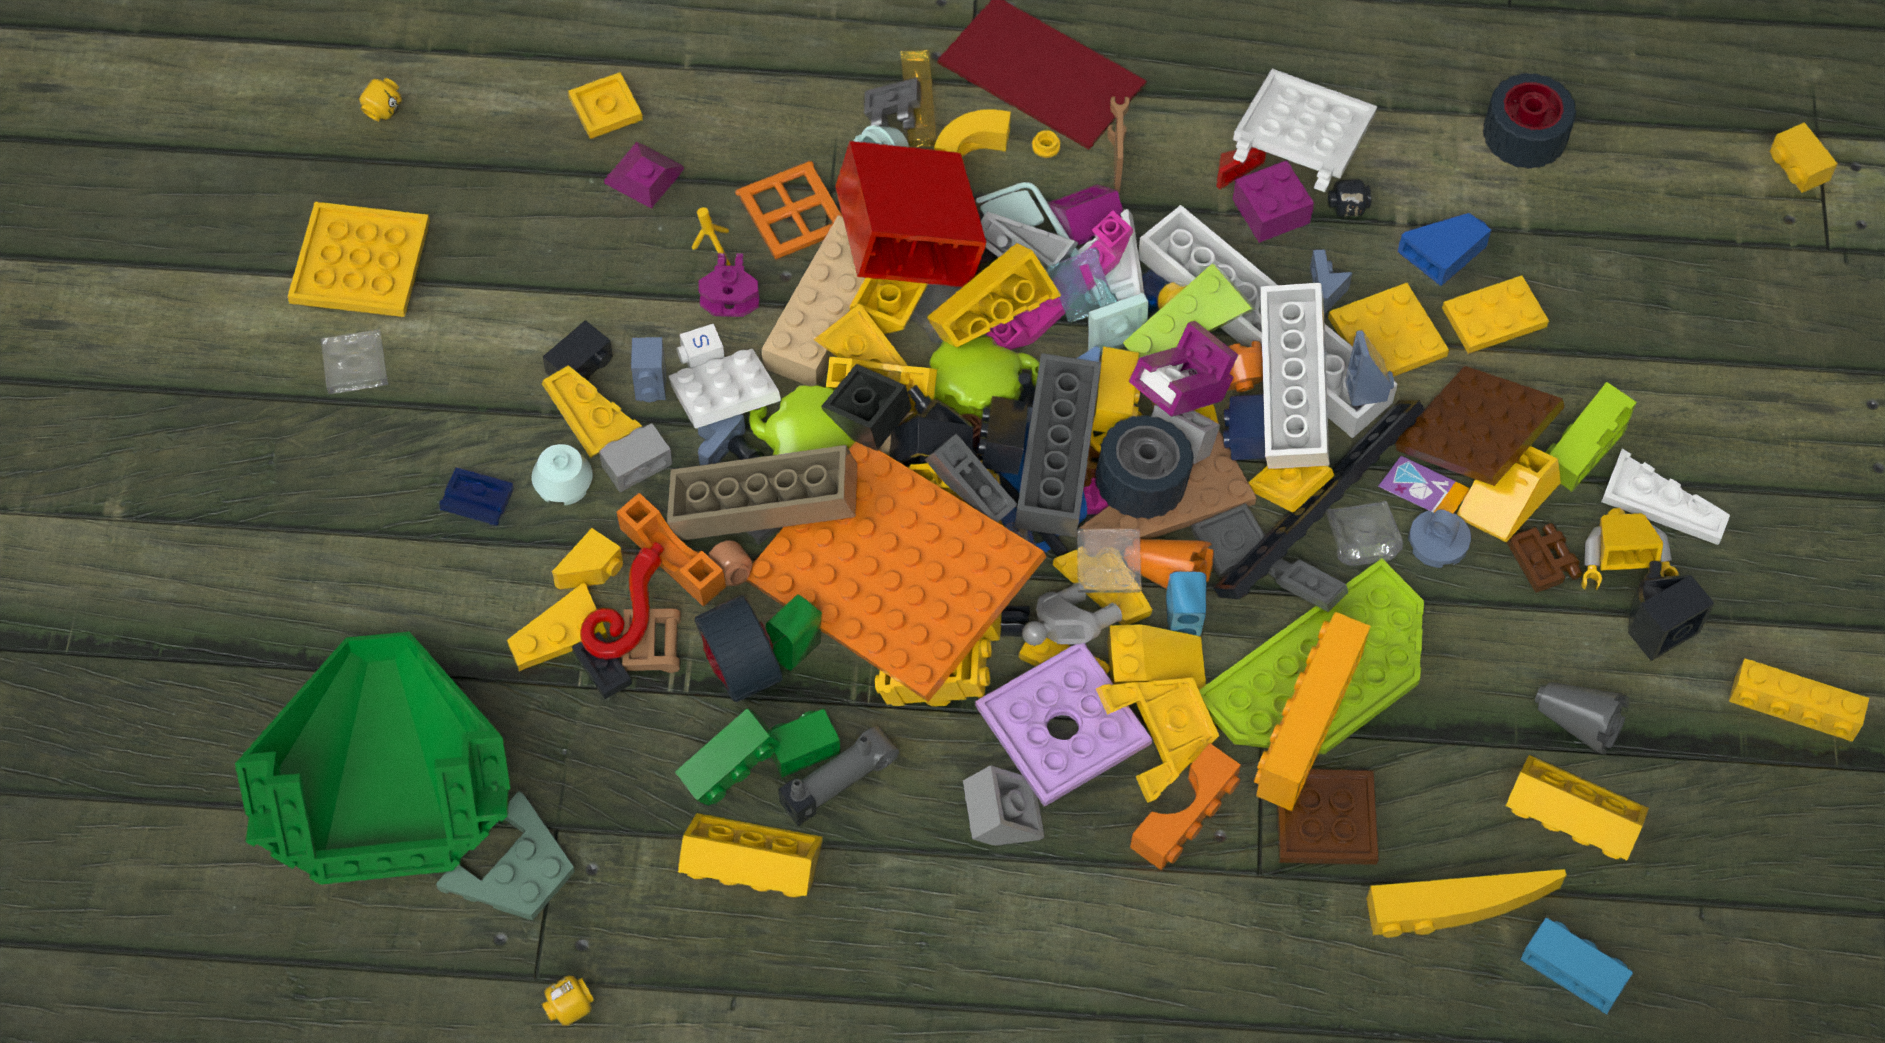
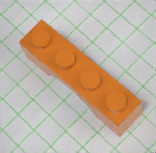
[616,493,726,607]
[1130,743,1241,870]

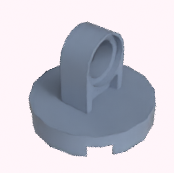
[1408,510,1471,568]

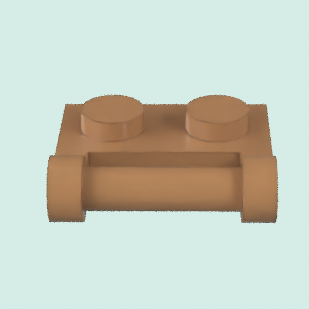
[622,608,681,673]

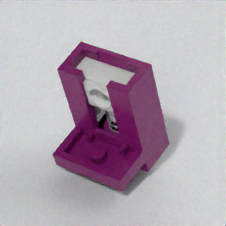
[1129,321,1238,417]

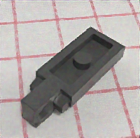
[1269,559,1348,612]

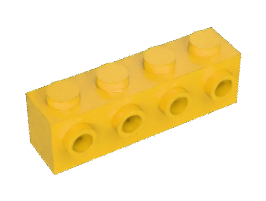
[1729,658,1869,742]

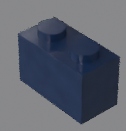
[1224,394,1266,460]

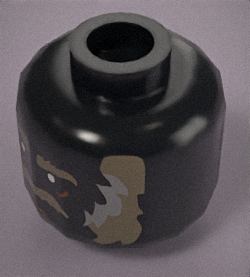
[1327,179,1371,217]

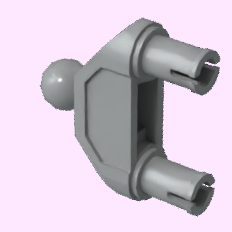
[1022,582,1122,646]

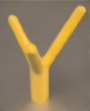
[692,207,730,266]

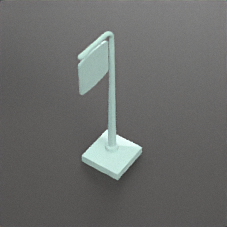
[976,182,1148,355]

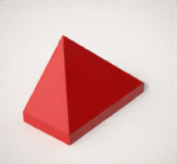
[1216,147,1266,190]

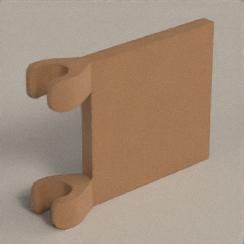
[1107,96,1130,193]

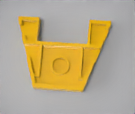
[1095,678,1219,803]

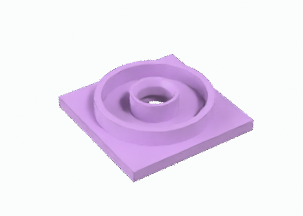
[975,643,1152,807]

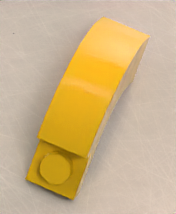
[934,109,1011,157]
[826,357,937,399]

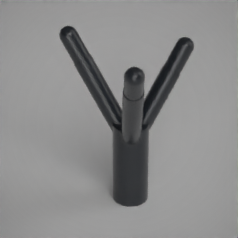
[1018,373,1036,402]

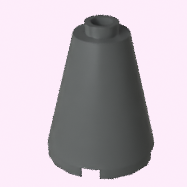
[1535,682,1629,755]

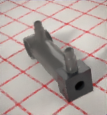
[778,726,899,826]

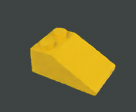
[1107,624,1206,690]

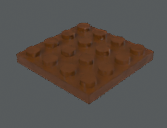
[1395,366,1565,486]

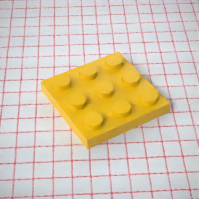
[1328,283,1449,377]

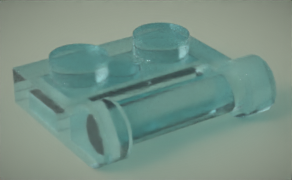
[1047,247,1118,323]

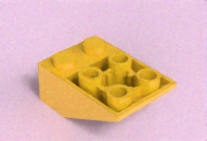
[1456,446,1561,542]

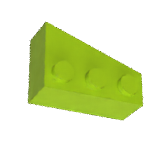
[1546,382,1637,491]

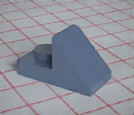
[1310,249,1352,314]
[698,414,745,466]

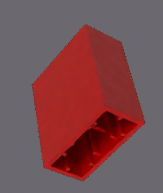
[835,141,987,287]

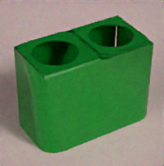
[766,594,822,670]

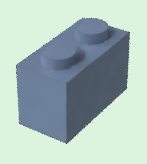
[631,337,666,402]

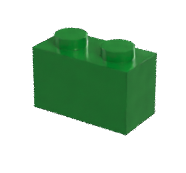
[770,709,840,778]

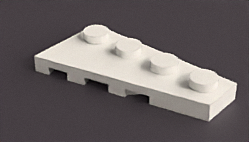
[1602,449,1730,545]

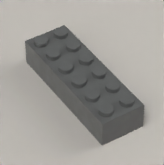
[1014,353,1101,537]

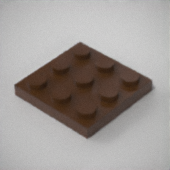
[1277,769,1379,865]

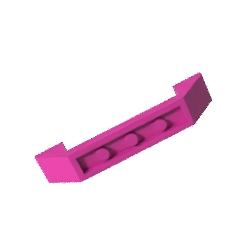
[985,210,1134,350]

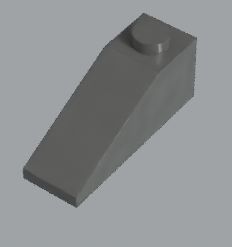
[925,434,1017,523]

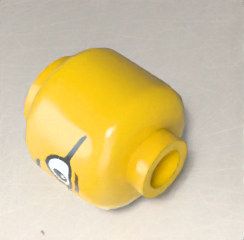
[359,78,402,122]

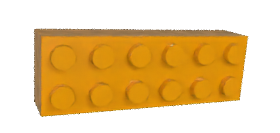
[1254,612,1371,811]

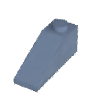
[1345,330,1394,406]

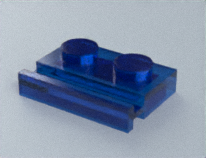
[439,467,514,526]

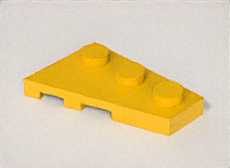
[507,582,608,671]

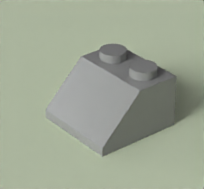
[963,765,1044,846]

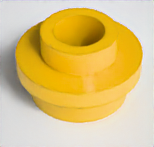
[1032,130,1061,158]

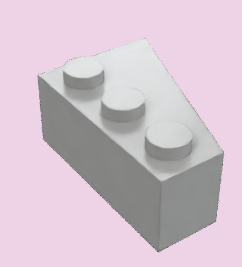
[981,212,1079,280]

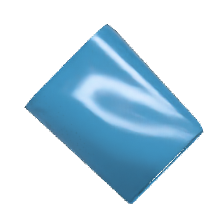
[1166,572,1206,636]

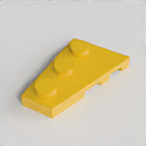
[813,303,908,366]
[541,365,642,458]
[1052,546,1153,625]

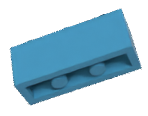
[1520,917,1633,1015]

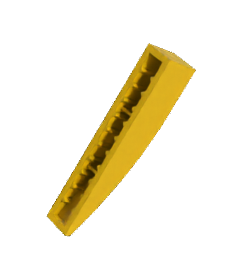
[1367,869,1566,938]

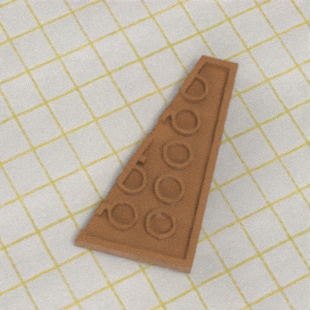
[1078,430,1257,558]

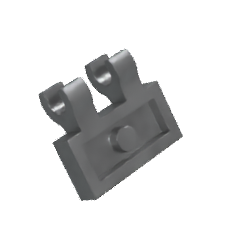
[864,78,921,130]

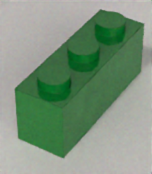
[675,708,780,806]

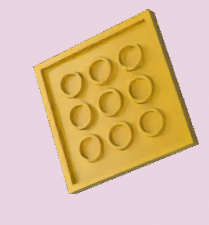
[287,202,430,317]

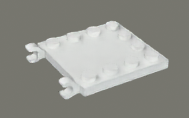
[1233,69,1377,192]

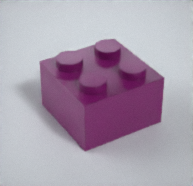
[1232,160,1314,243]

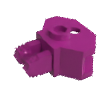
[698,253,759,317]

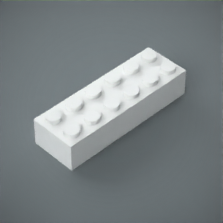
[1261,283,1330,469]

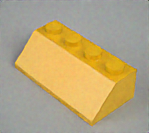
[1506,755,1649,860]
[678,813,823,897]

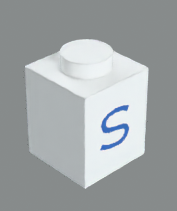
[677,324,724,368]

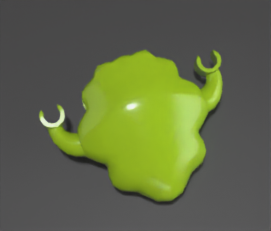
[929,335,1040,419]
[749,385,856,455]

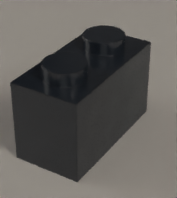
[543,320,613,381]

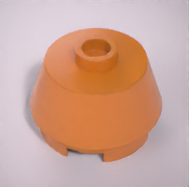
[1227,341,1263,392]

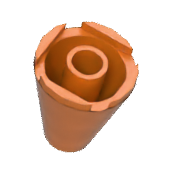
[1124,539,1214,589]

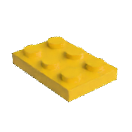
[1442,275,1549,354]

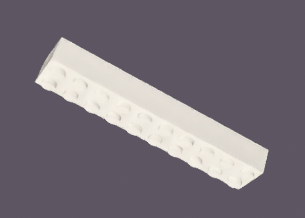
[1138,205,1398,438]

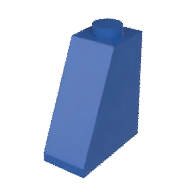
[1397,213,1491,286]

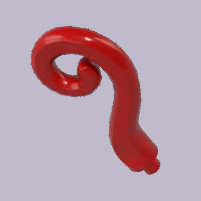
[580,542,664,660]

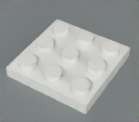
[668,348,781,429]

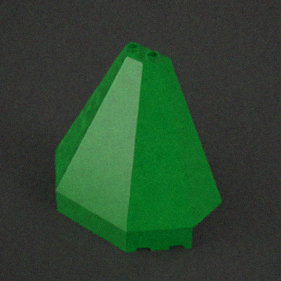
[235,631,510,885]

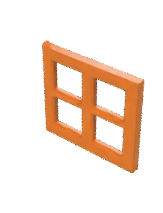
[735,161,843,260]

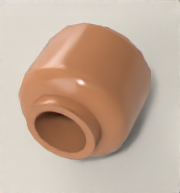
[708,541,752,586]

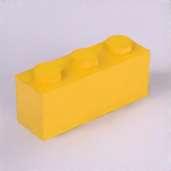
[1092,346,1140,433]

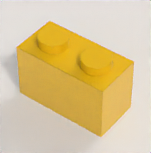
[1769,122,1838,193]

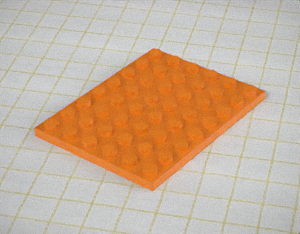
[746,442,1046,702]

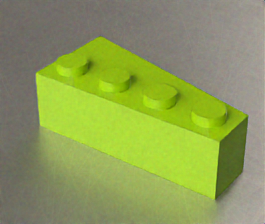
[1123,263,1255,360]

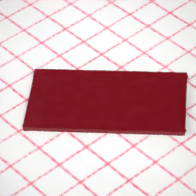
[937,0,1146,150]

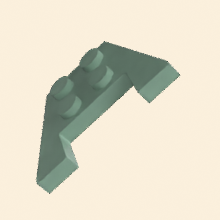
[436,791,575,921]

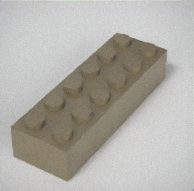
[667,445,857,541]

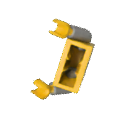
[1581,508,1679,590]

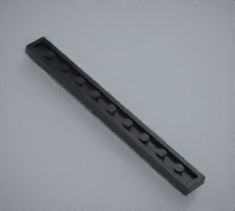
[1214,400,1425,600]

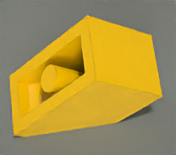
[552,528,623,590]

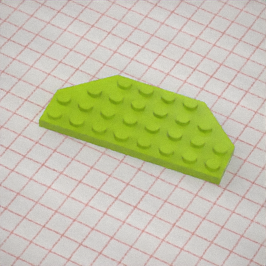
[1199,558,1424,755]

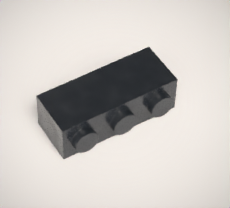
[977,396,1028,475]

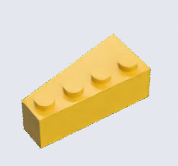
[927,243,1061,348]

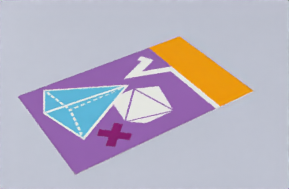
[1378,456,1470,514]

